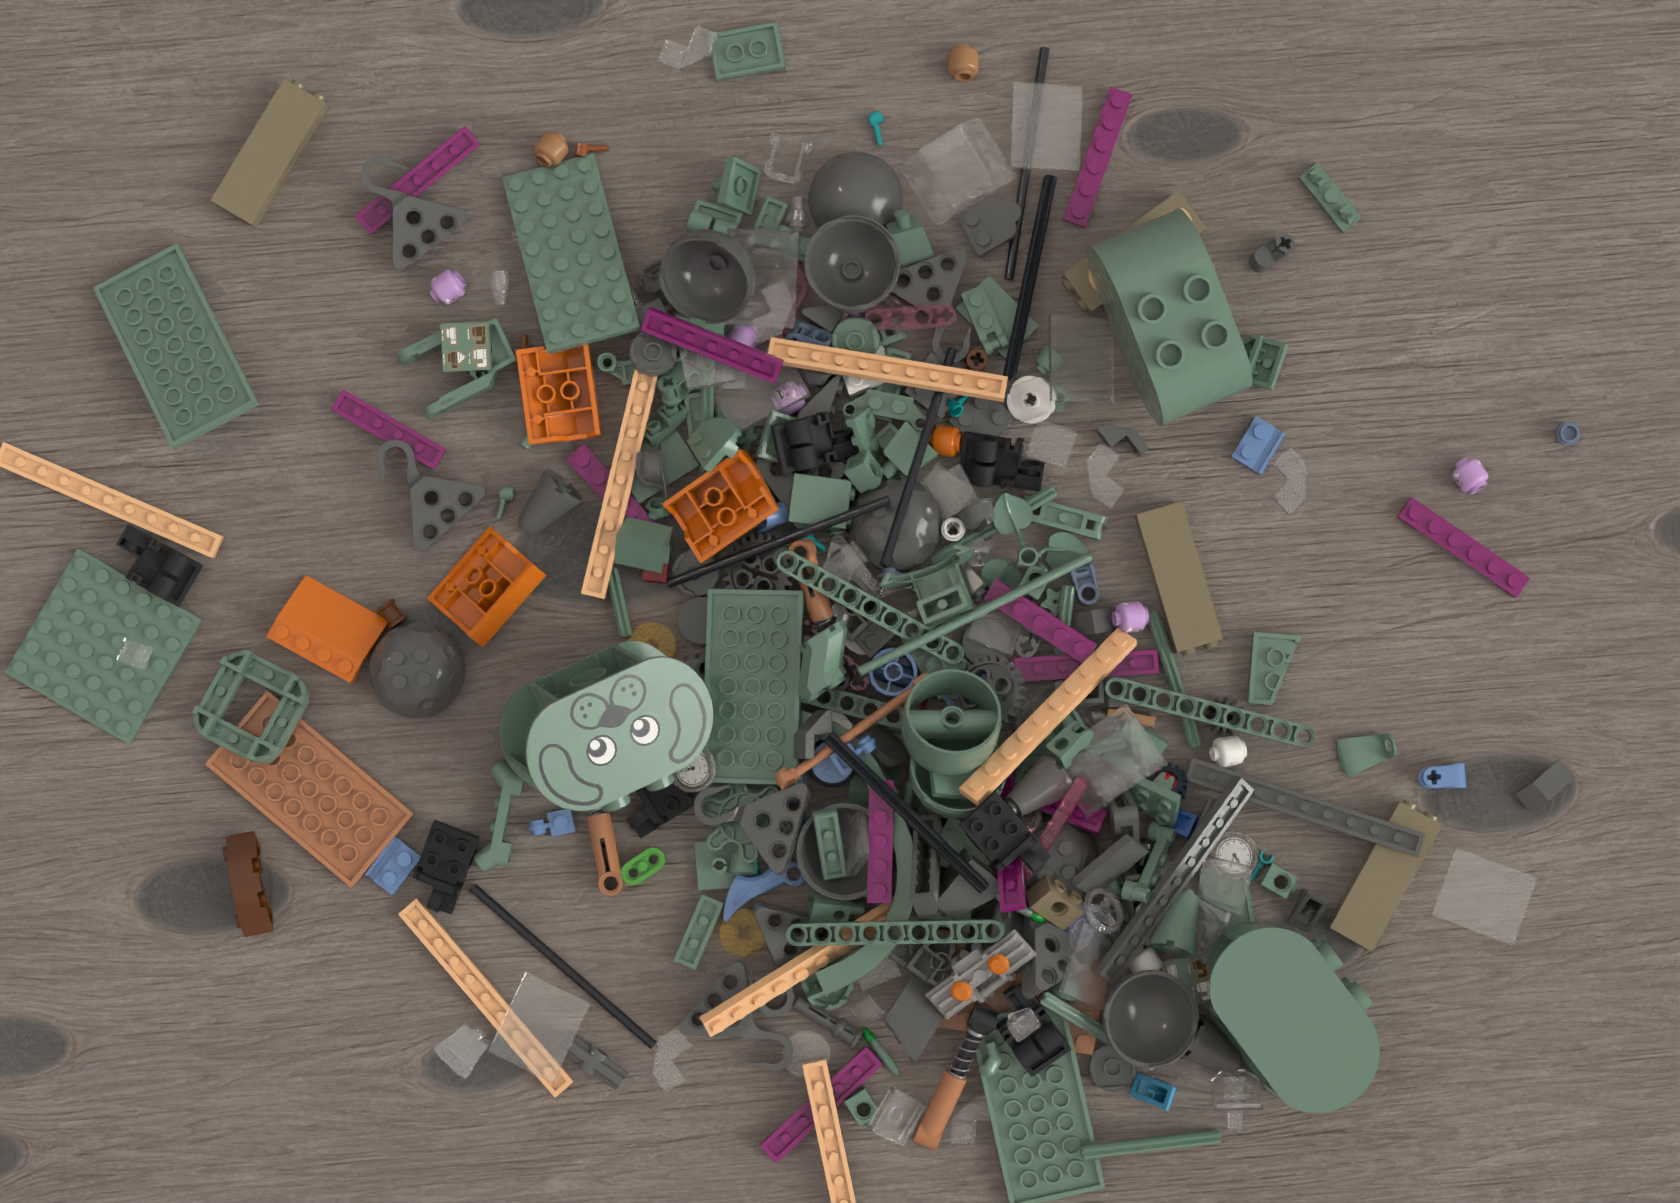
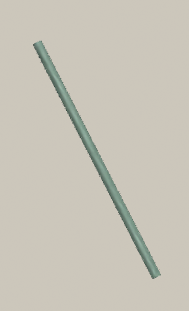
[857,552,1092,676]

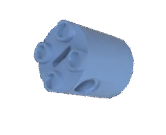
[868,648,917,697]

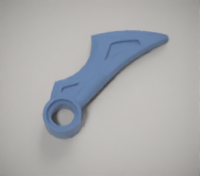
[723,861,805,921]

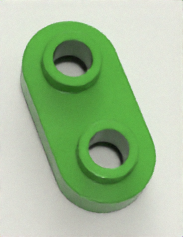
[621,847,666,885]

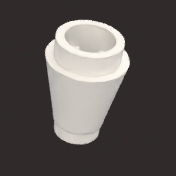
[941,517,965,541]

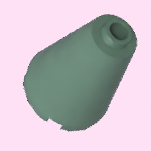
[1149,888,1199,958]

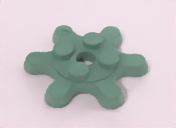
[703,783,786,863]

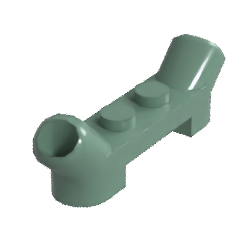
[473,760,525,872]

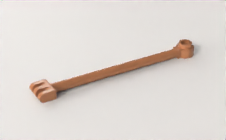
[775,673,928,790]

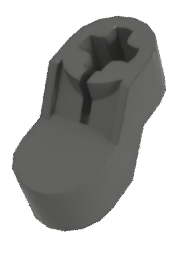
[1249,233,1295,273]
[1015,625,1042,658]

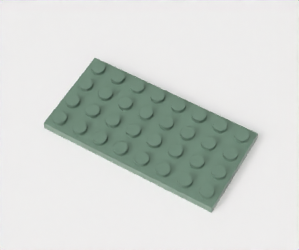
[502,153,641,355]
[93,243,260,450]
[702,589,804,785]
[976,999,1105,1203]

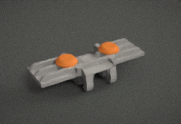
[925,929,1037,1019]

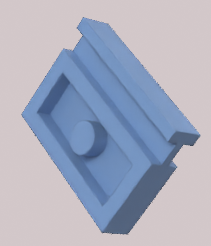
[1230,416,1285,475]
[365,836,421,895]

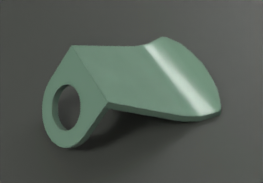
[1337,733,1397,777]

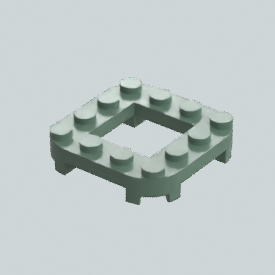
[192,650,310,764]

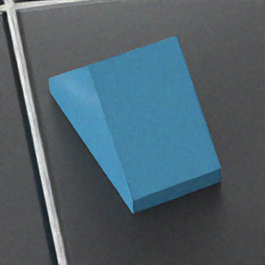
[1129,1072,1176,1111]

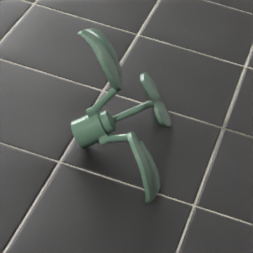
[981,493,1088,592]

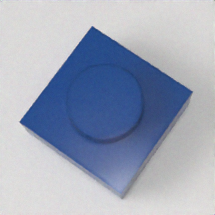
[1166,808,1198,840]

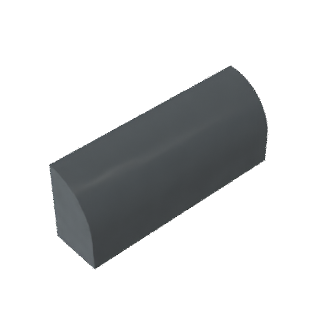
[910,814,942,920]

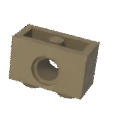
[1026,874,1084,931]

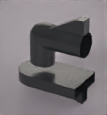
[1135,837,1154,874]

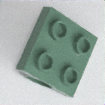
[686,199,743,239]

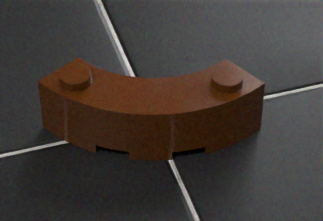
[222,831,273,937]

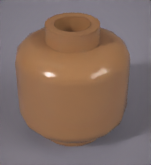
[948,44,979,82]
[533,132,569,168]

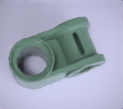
[657,362,702,406]

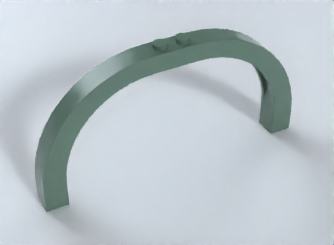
[800,710,915,995]

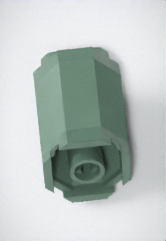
[798,619,847,702]

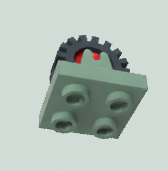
[1132,762,1188,828]

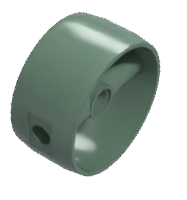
[902,669,1002,776]

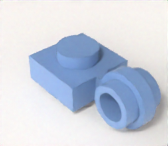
[829,734,877,776]
[528,809,576,837]

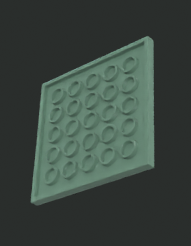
[5,548,204,744]

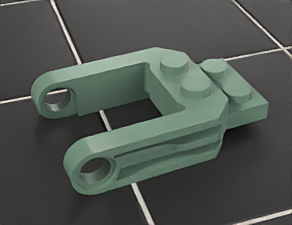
[397,318,517,419]

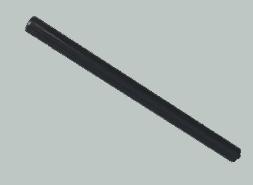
[1003,175,1057,381]
[824,732,989,893]

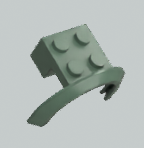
[880,544,975,627]

